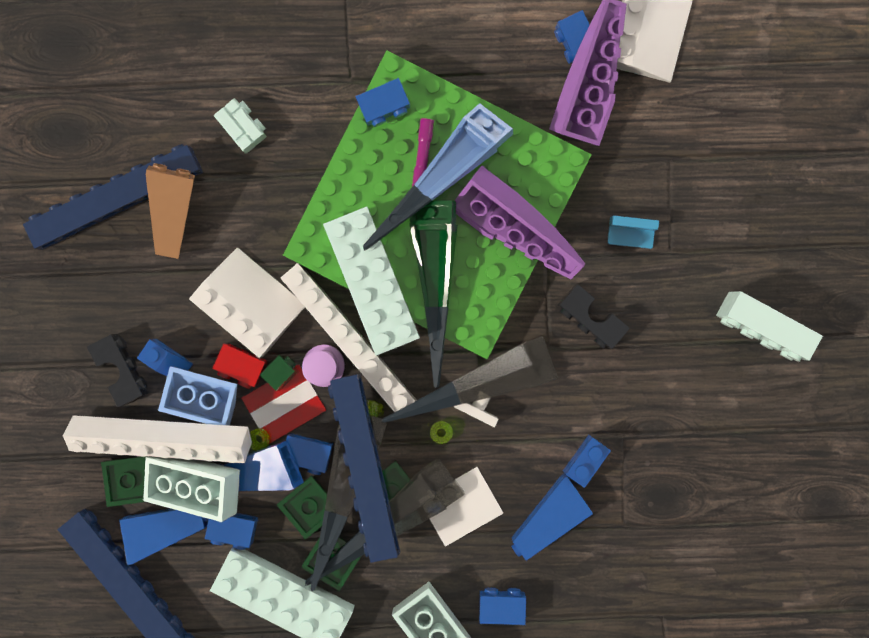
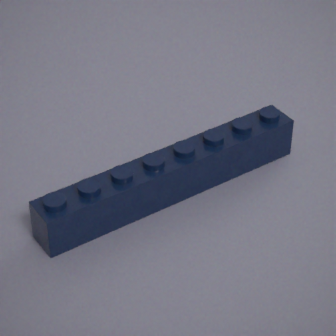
[23,144,203,250]
[328,373,400,563]
[57,508,195,638]

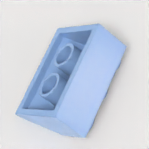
[158,366,237,426]

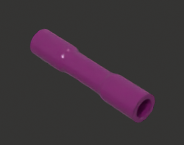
[412,118,434,187]

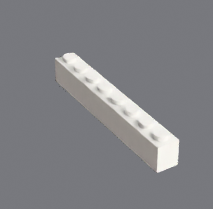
[281,263,417,412]
[63,416,252,463]

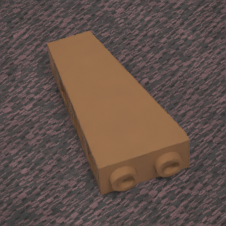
[146,163,195,259]

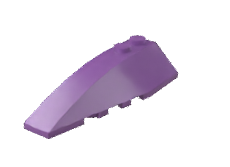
[549,0,627,146]
[455,165,585,279]

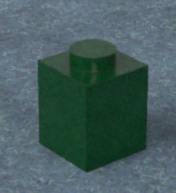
[260,355,299,391]

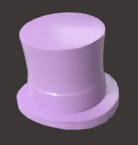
[302,344,345,387]

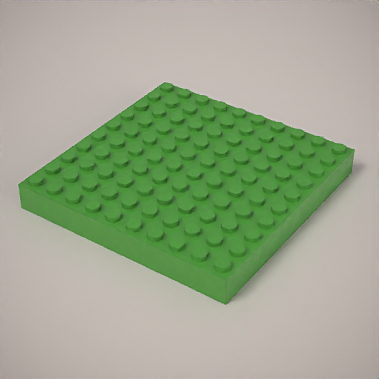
[283,51,591,359]

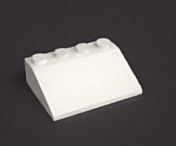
[617,0,693,83]
[189,248,305,358]

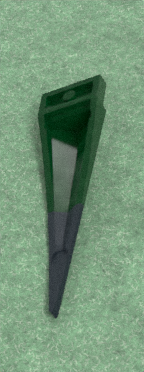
[410,200,458,388]

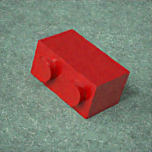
[212,343,268,389]

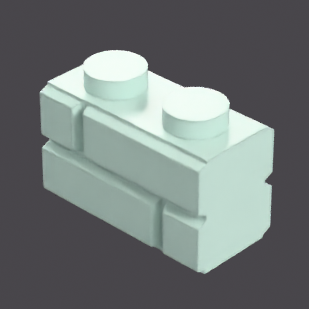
[214,99,267,153]

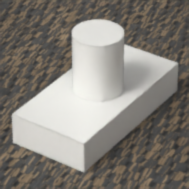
[454,390,499,427]

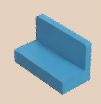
[607,216,659,249]

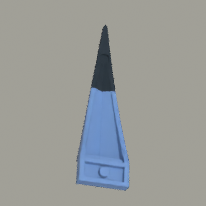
[363,103,513,251]

